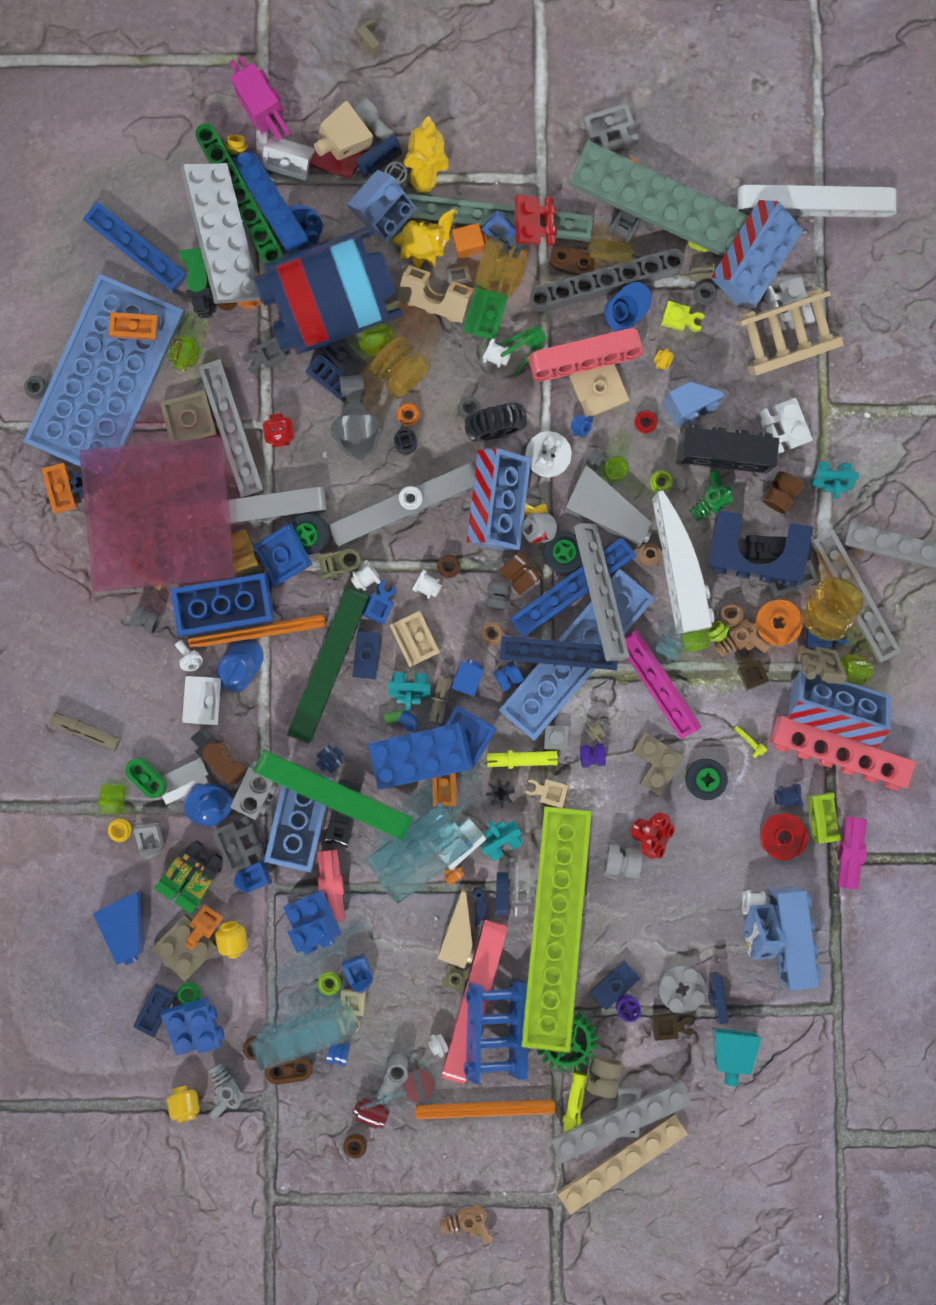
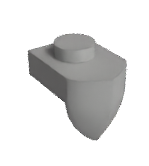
[134,822,164,860]

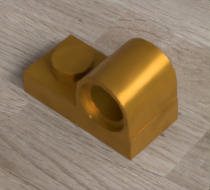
[223,529,263,578]

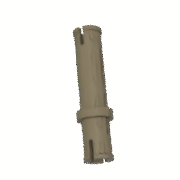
[49,711,121,751]

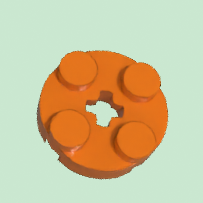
[754,600,802,646]

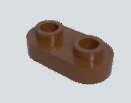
[550,245,595,276]
[265,1055,313,1085]

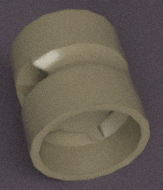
[586,1055,623,1098]

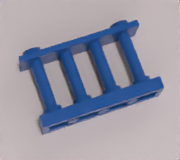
[464,979,528,1084]

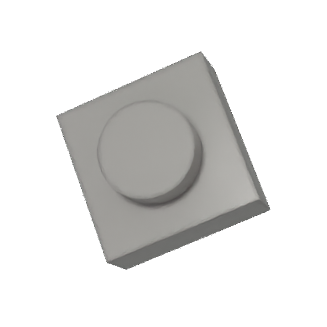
[544,726,569,750]

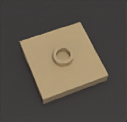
[569,364,630,417]

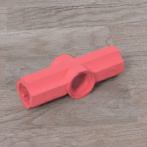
[317,849,346,922]

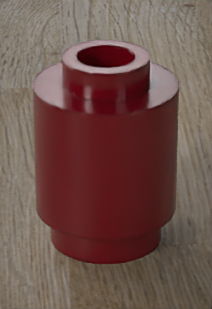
[352,1098,389,1129]

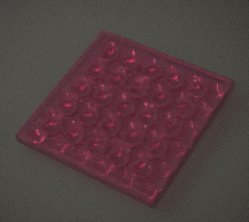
[80,437,236,592]

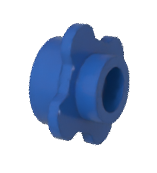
[570,414,593,437]

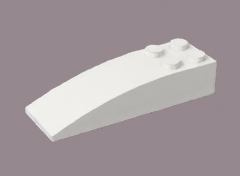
[652,491,714,635]

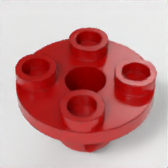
[631,812,675,859]

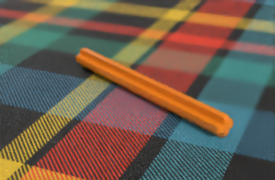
[188,615,326,649]
[415,1100,555,1119]

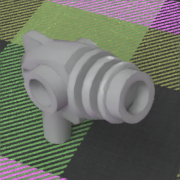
[208,1063,245,1121]

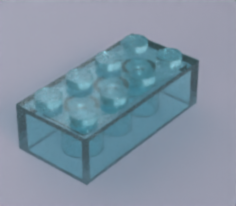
[365,802,474,904]
[251,999,359,1071]

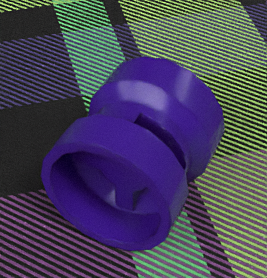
[580,743,606,768]
[615,994,641,1022]

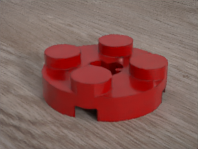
[759,813,808,861]

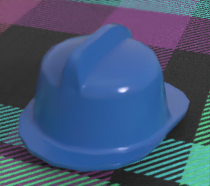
[604,282,652,332]
[216,639,263,692]

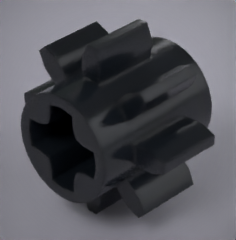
[486,778,515,808]

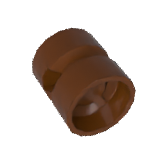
[762,471,804,515]
[499,552,542,596]

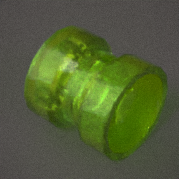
[603,456,629,483]

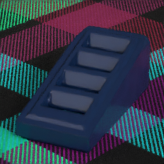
[305,354,346,403]

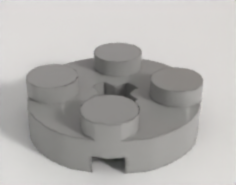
[658,964,706,1013]

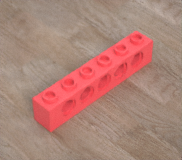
[769,716,916,791]

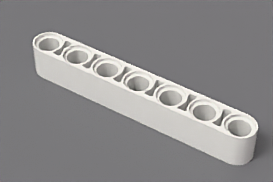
[738,185,897,217]

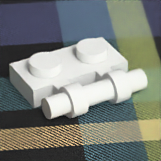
[764,277,815,332]
[759,398,813,454]

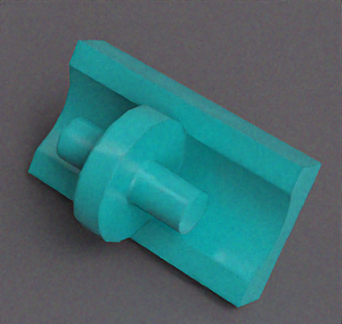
[811,462,859,499]
[388,672,431,711]
[480,820,523,861]

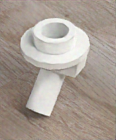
[175,639,203,671]

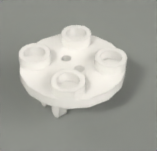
[525,431,572,478]

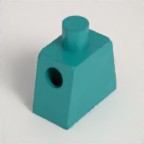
[712,1027,761,1087]

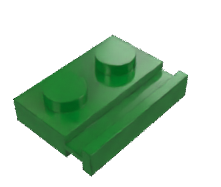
[463,287,508,341]

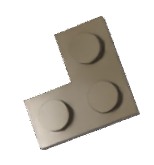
[632,732,684,796]

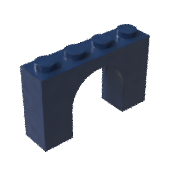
[708,511,813,588]

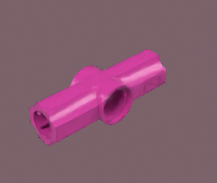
[837,816,867,889]

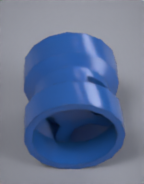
[492,661,524,692]

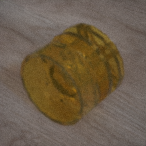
[475,237,528,297]
[369,336,431,399]
[803,577,864,641]

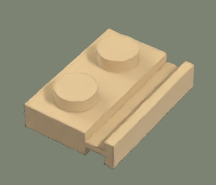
[389,611,440,667]

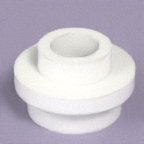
[399,486,423,510]
[428,1034,448,1058]

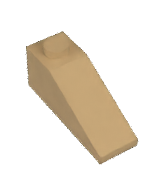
[438,889,475,968]

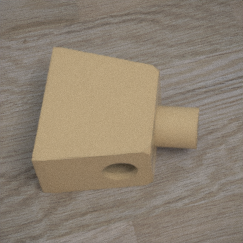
[314,101,373,160]

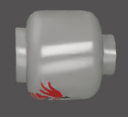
[522,513,557,543]

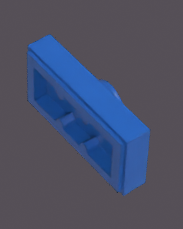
[482,210,529,260]

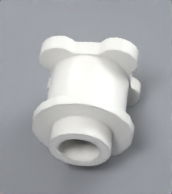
[483,338,511,368]
[351,560,381,591]
[412,570,442,599]
[742,890,770,915]

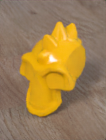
[404,116,448,193]
[393,209,457,268]

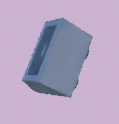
[347,170,417,243]
[663,382,724,427]

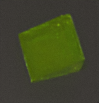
[681,631,710,653]
[98,785,125,814]

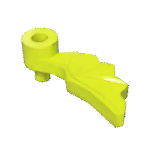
[734,726,767,758]

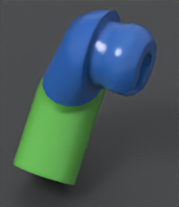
[384,709,418,732]

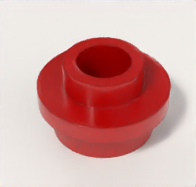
[634,410,658,434]

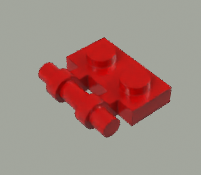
[514,195,557,246]

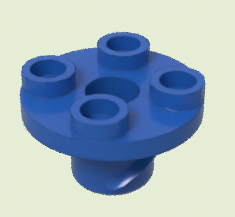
[289,205,323,248]
[184,783,232,827]

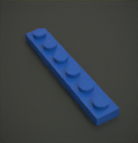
[232,148,308,252]
[510,538,636,638]

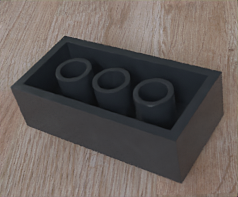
[675,424,780,474]

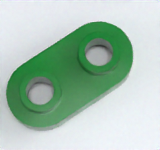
[125,758,167,799]

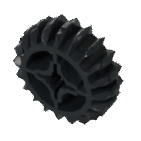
[465,403,527,442]

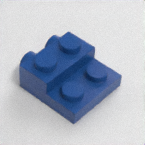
[283,890,342,955]
[161,997,225,1056]

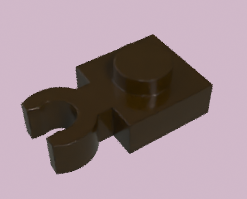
[734,649,769,691]
[652,1013,695,1041]

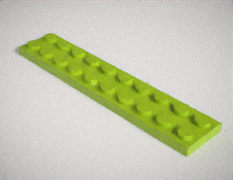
[522,807,591,1052]

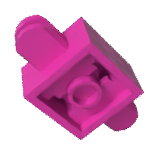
[229,55,290,141]

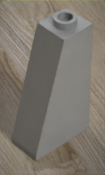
[564,466,653,546]

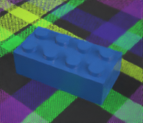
[170,573,275,637]
[368,723,474,790]

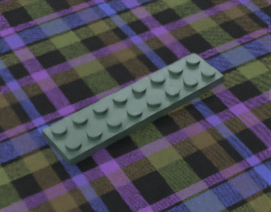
[569,140,749,257]

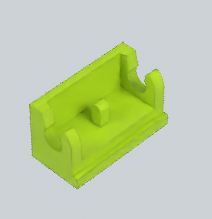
[807,792,841,844]

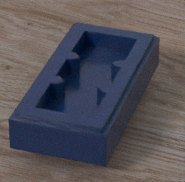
[356,134,402,178]
[352,631,381,680]
[589,960,641,1010]
[708,972,729,1024]
[133,983,177,1038]

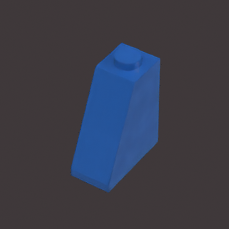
[93,890,143,966]

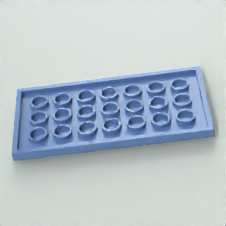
[23,274,185,480]

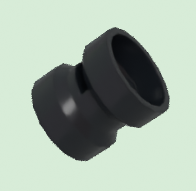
[394,428,418,455]

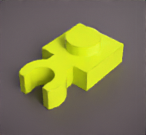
[661,301,705,332]

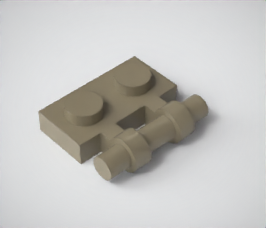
[796,645,847,685]

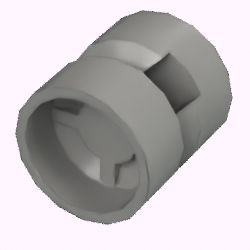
[604,844,642,879]

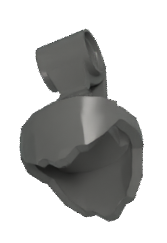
[331,374,383,461]

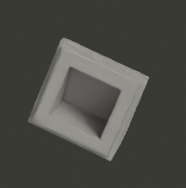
[445,266,472,288]

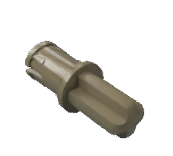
[689,263,718,282]
[428,676,452,723]

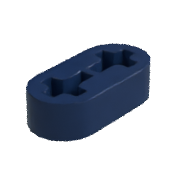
[495,872,509,917]

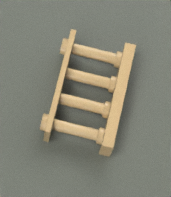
[735,288,844,376]

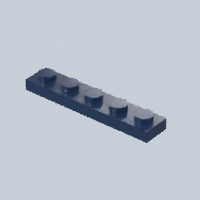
[499,636,618,671]

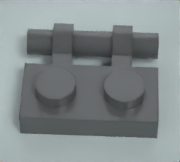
[211,816,266,875]

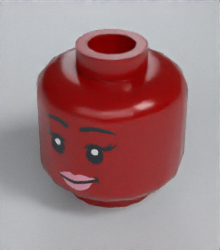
[262,413,295,448]

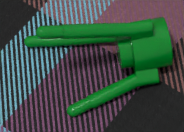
[498,325,547,377]

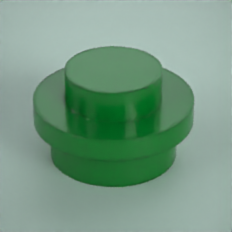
[177,982,201,1005]

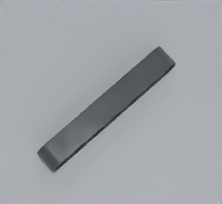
[529,249,685,313]

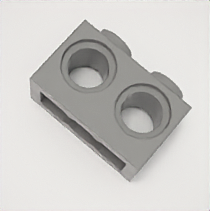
[230,761,279,820]

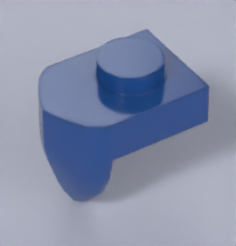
[233,861,272,893]
[342,954,374,993]

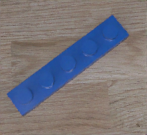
[83,201,188,293]

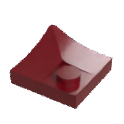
[310,138,368,179]

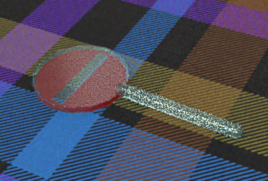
[361,1068,437,1110]

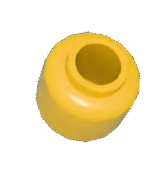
[215,921,248,959]
[166,1085,200,1124]

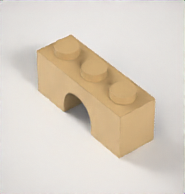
[397,265,474,323]

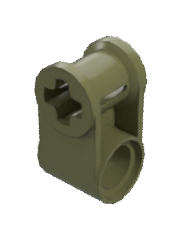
[316,549,363,580]

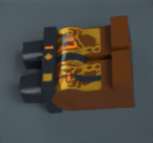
[190,729,250,785]

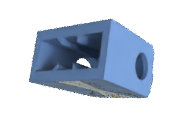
[743,904,787,960]

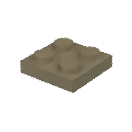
[160,390,218,448]
[151,914,217,982]

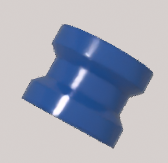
[327,1040,350,1067]

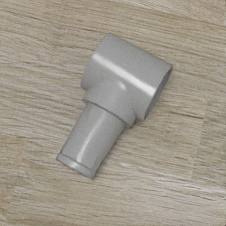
[354,98,393,142]
[375,1054,409,1103]

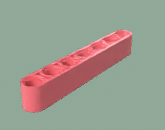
[441,919,508,1084]

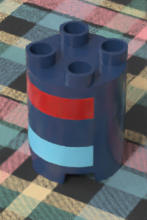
[254,225,404,355]

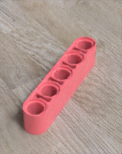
[528,328,644,382]

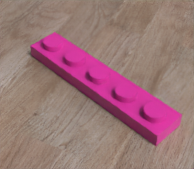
[625,629,701,739]

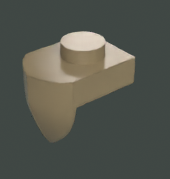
[354,18,381,60]

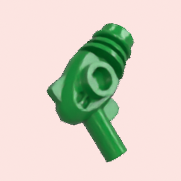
[689,471,734,521]

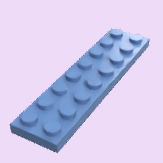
[499,568,655,741]

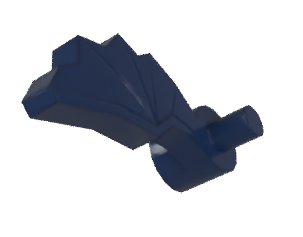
[472,887,489,926]

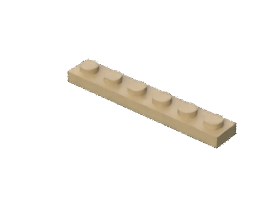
[557,1113,688,1215]

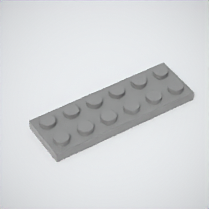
[180,163,261,304]

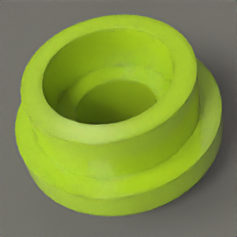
[650,470,673,493]
[706,621,729,642]
[318,971,341,996]

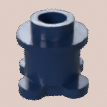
[774,784,803,809]

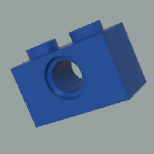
[452,659,484,697]

